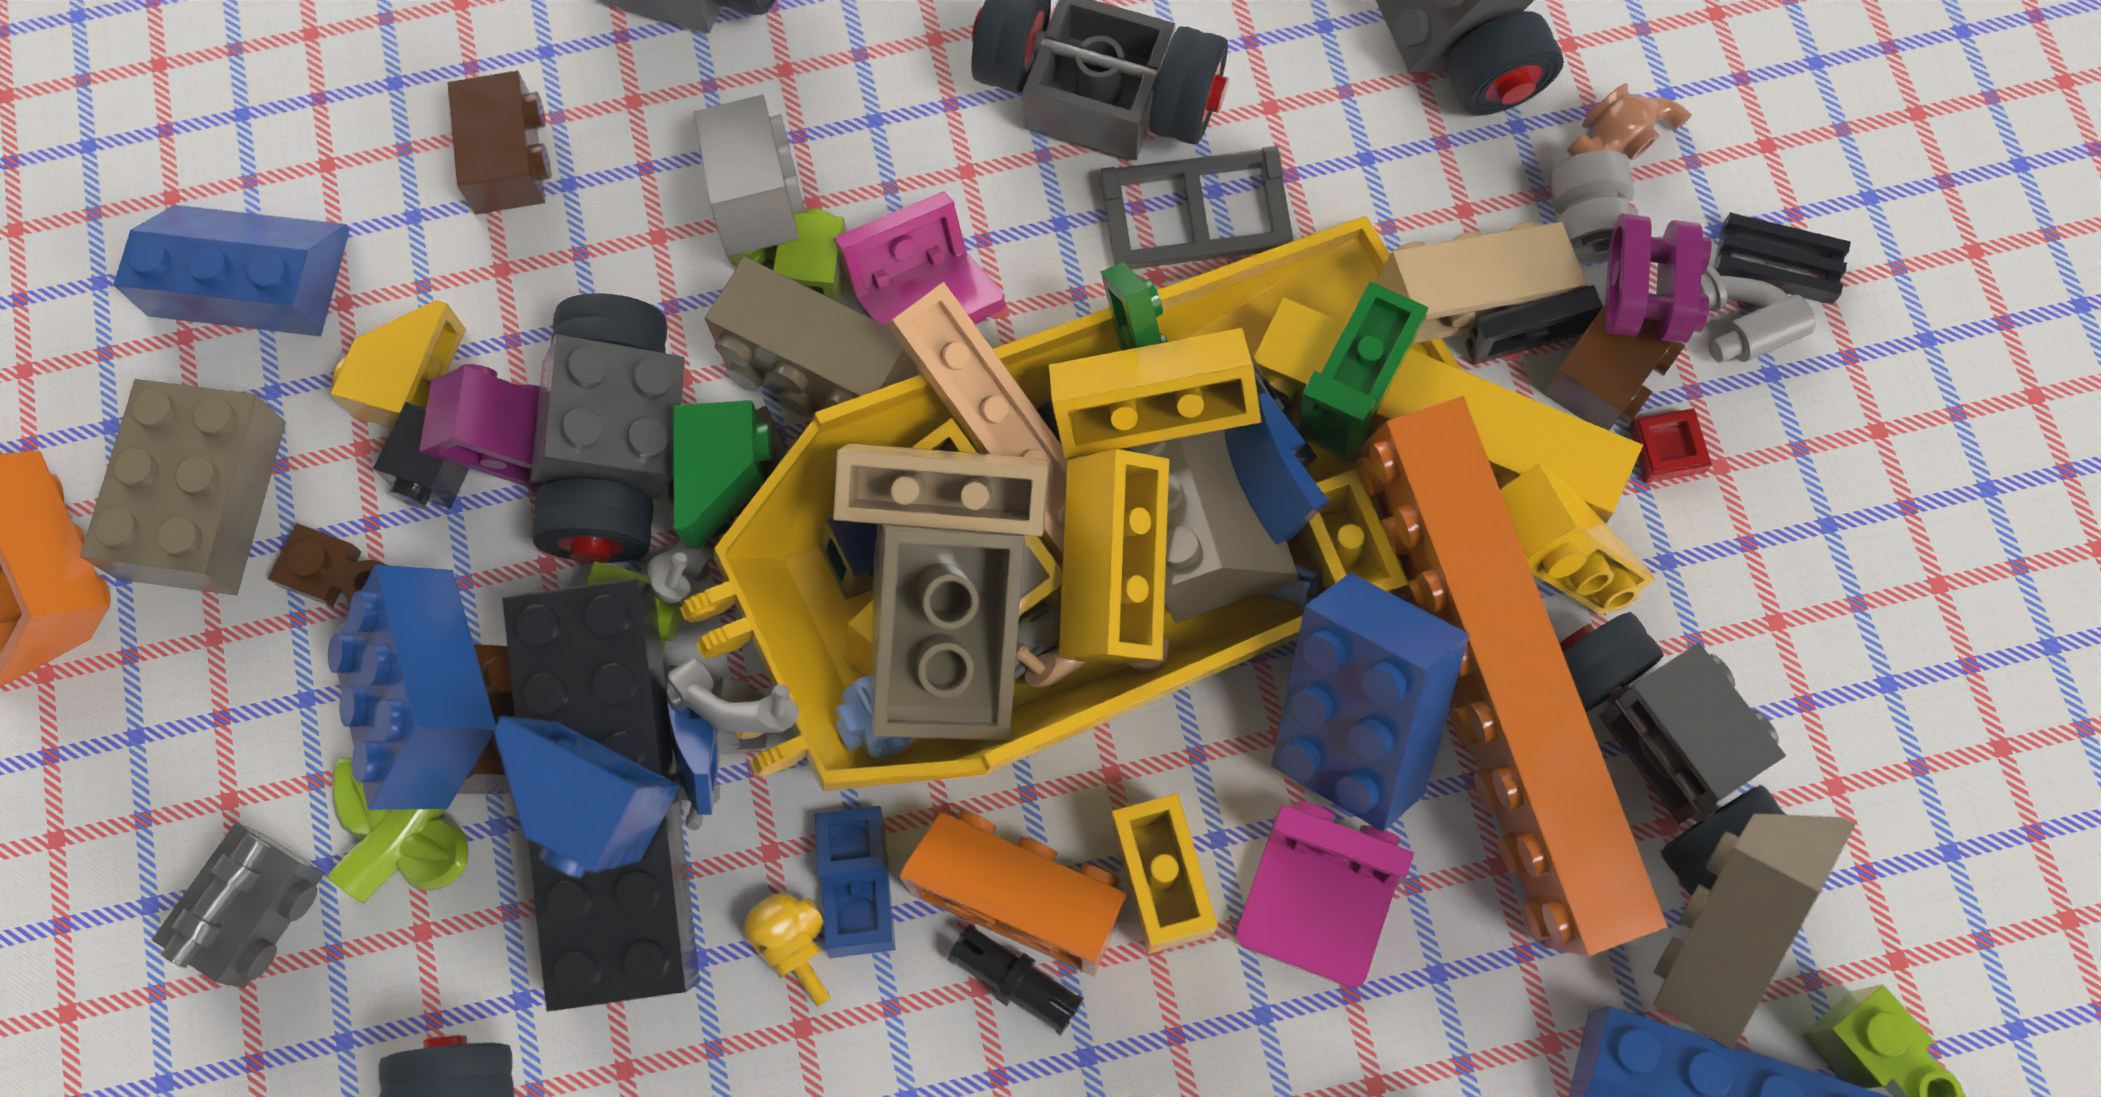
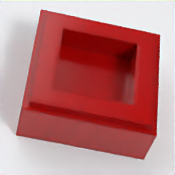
[1628,408,1712,483]

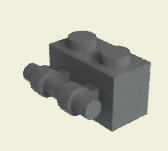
[151,822,325,989]

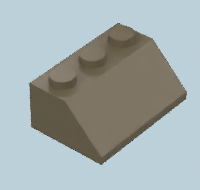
[1121,429,1300,623]
[1653,814,1856,1051]

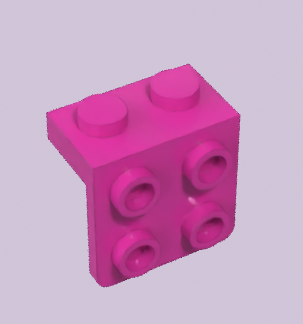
[834,191,1006,326]
[1236,801,1415,988]

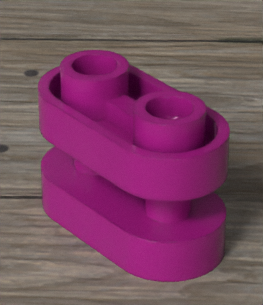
[1604,213,1712,344]

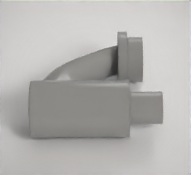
[1701,266,1815,363]

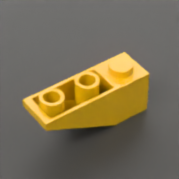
[1500,463,1656,615]

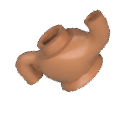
[1567,84,1692,161]

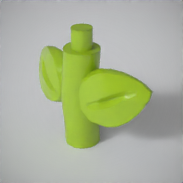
[327,758,469,904]

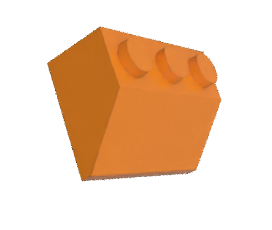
[0,451,111,685]
[900,810,1127,977]

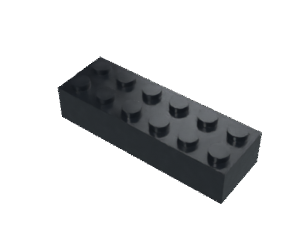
[502,579,700,1012]

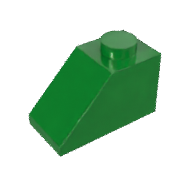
[673,400,774,549]

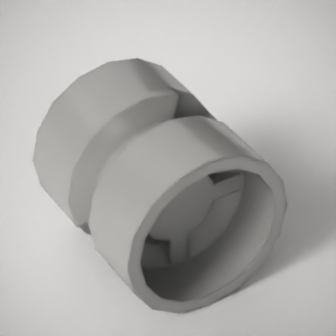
[1549,150,1638,264]

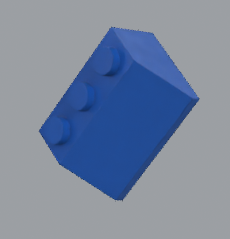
[113,205,350,337]
[494,716,680,877]

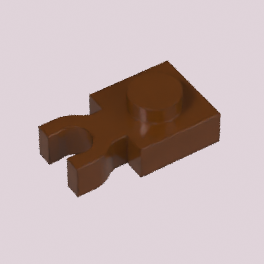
[268,523,386,607]

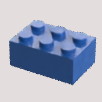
[328,564,496,810]
[1271,573,1470,832]

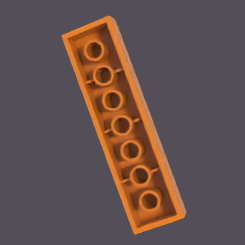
[1357,395,1668,956]

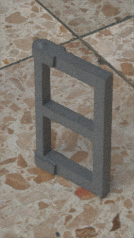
[1099,146,1294,270]

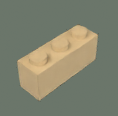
[1374,222,1588,343]
[833,443,1049,536]

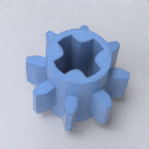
[835,675,914,759]

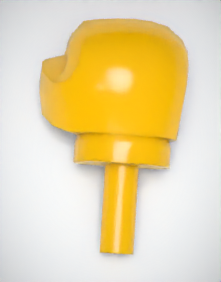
[743,892,831,1007]

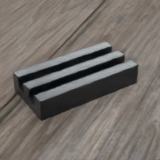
[1713,212,1851,305]
[1465,285,1603,365]

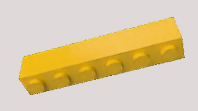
[1254,297,1643,524]

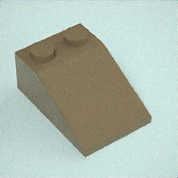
[871,523,1025,740]

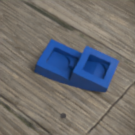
[1225,392,1329,545]
[668,665,719,815]
[815,806,896,959]

